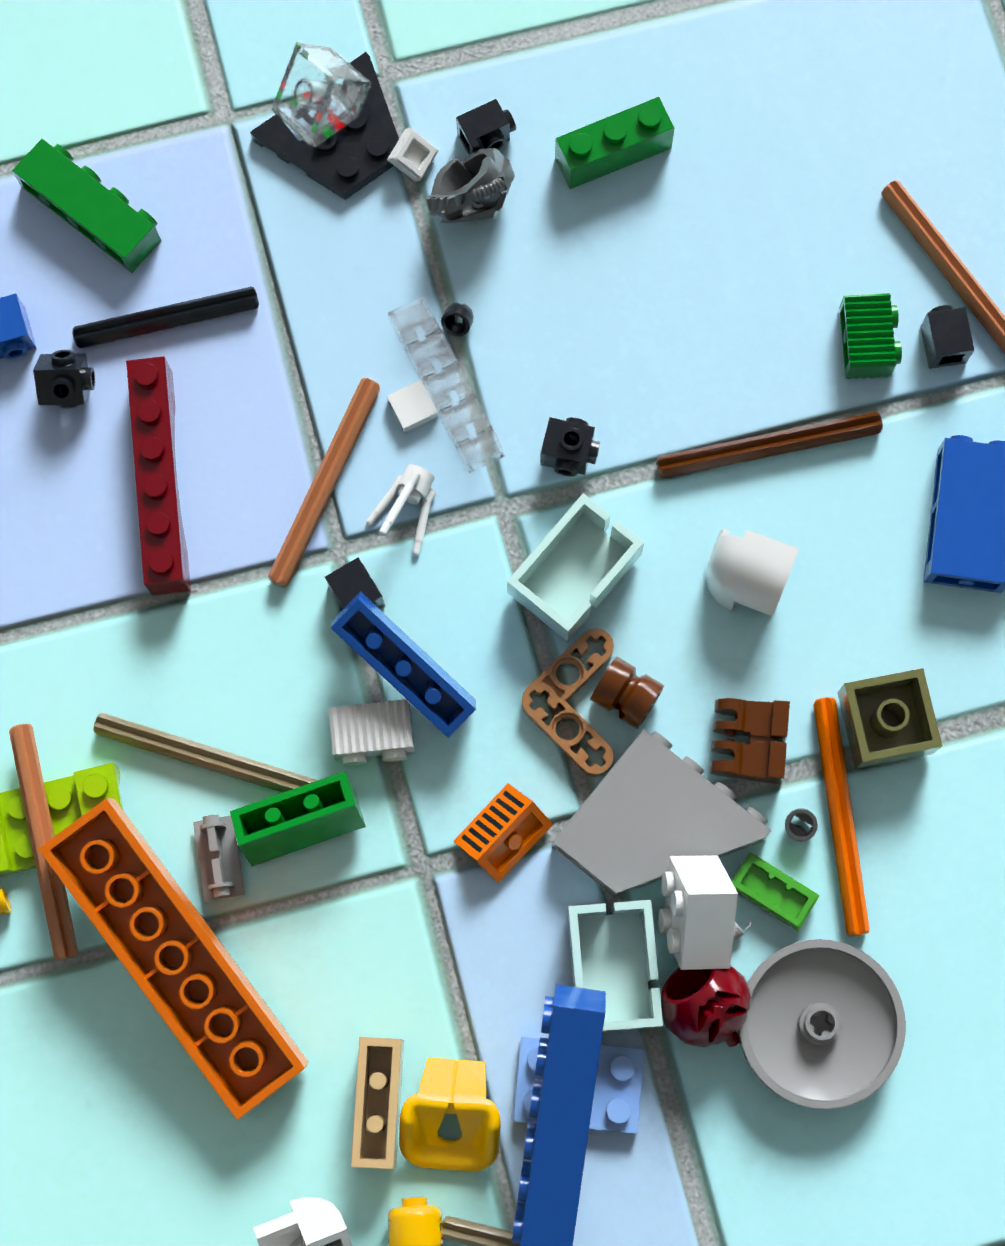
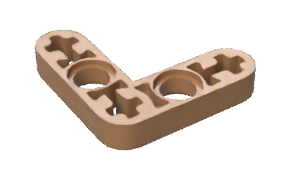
[522,628,614,777]

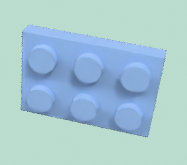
[513,1037,644,1134]

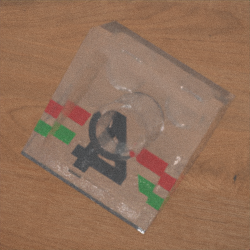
[271,42,371,147]

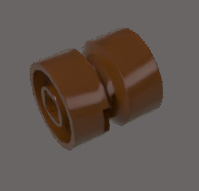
[590,656,665,730]

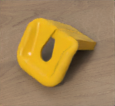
[399,1057,501,1172]

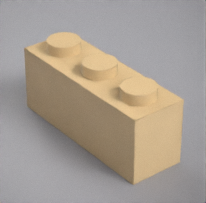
[351,1037,404,1169]

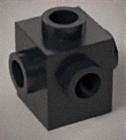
[33,350,95,409]
[540,417,600,477]

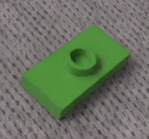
[732,852,820,931]

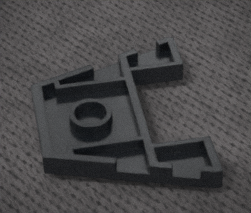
[250,52,399,200]

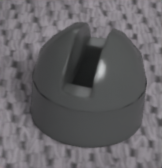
[785,808,818,841]

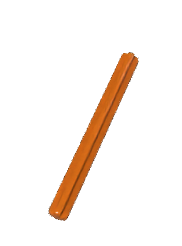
[813,697,870,936]

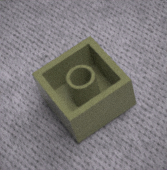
[837,668,943,769]

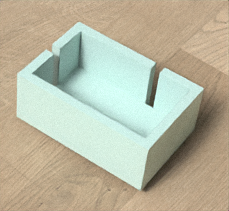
[507,493,644,642]
[567,900,663,1032]

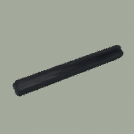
[72,286,259,348]

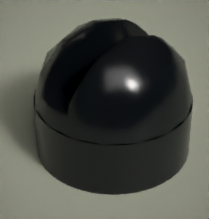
[441,303,474,336]

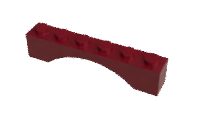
[126,356,191,596]

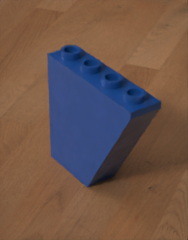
[923,435,1005,593]

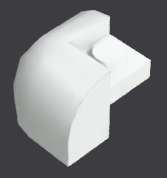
[706,528,799,616]
[253,1197,352,1246]

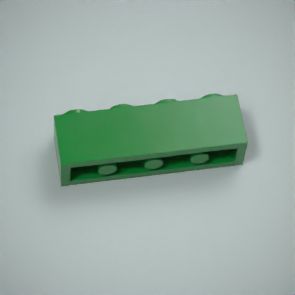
[12,139,161,273]

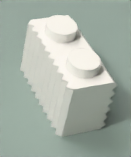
[329,699,415,766]

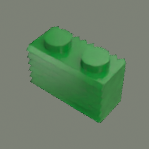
[839,293,902,379]

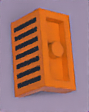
[453,783,553,883]

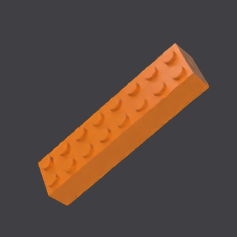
[38,798,309,1120]

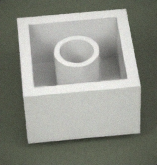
[658,856,738,970]

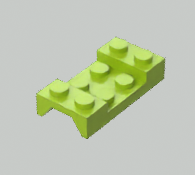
[0,763,124,877]

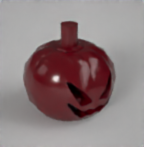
[661,965,751,1047]

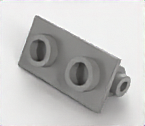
[193,815,245,902]

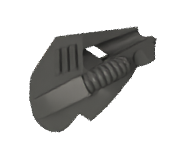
[426,148,515,223]

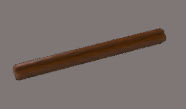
[656,412,883,478]

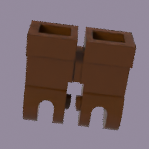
[709,698,790,785]

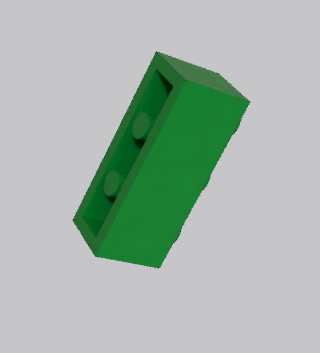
[555,97,675,189]
[230,771,366,866]

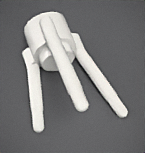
[366,464,437,557]

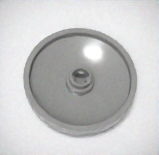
[738,939,906,1109]

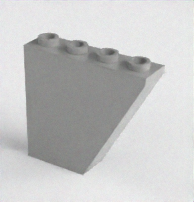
[552,729,771,897]

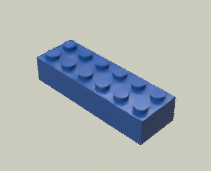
[511,984,606,1246]

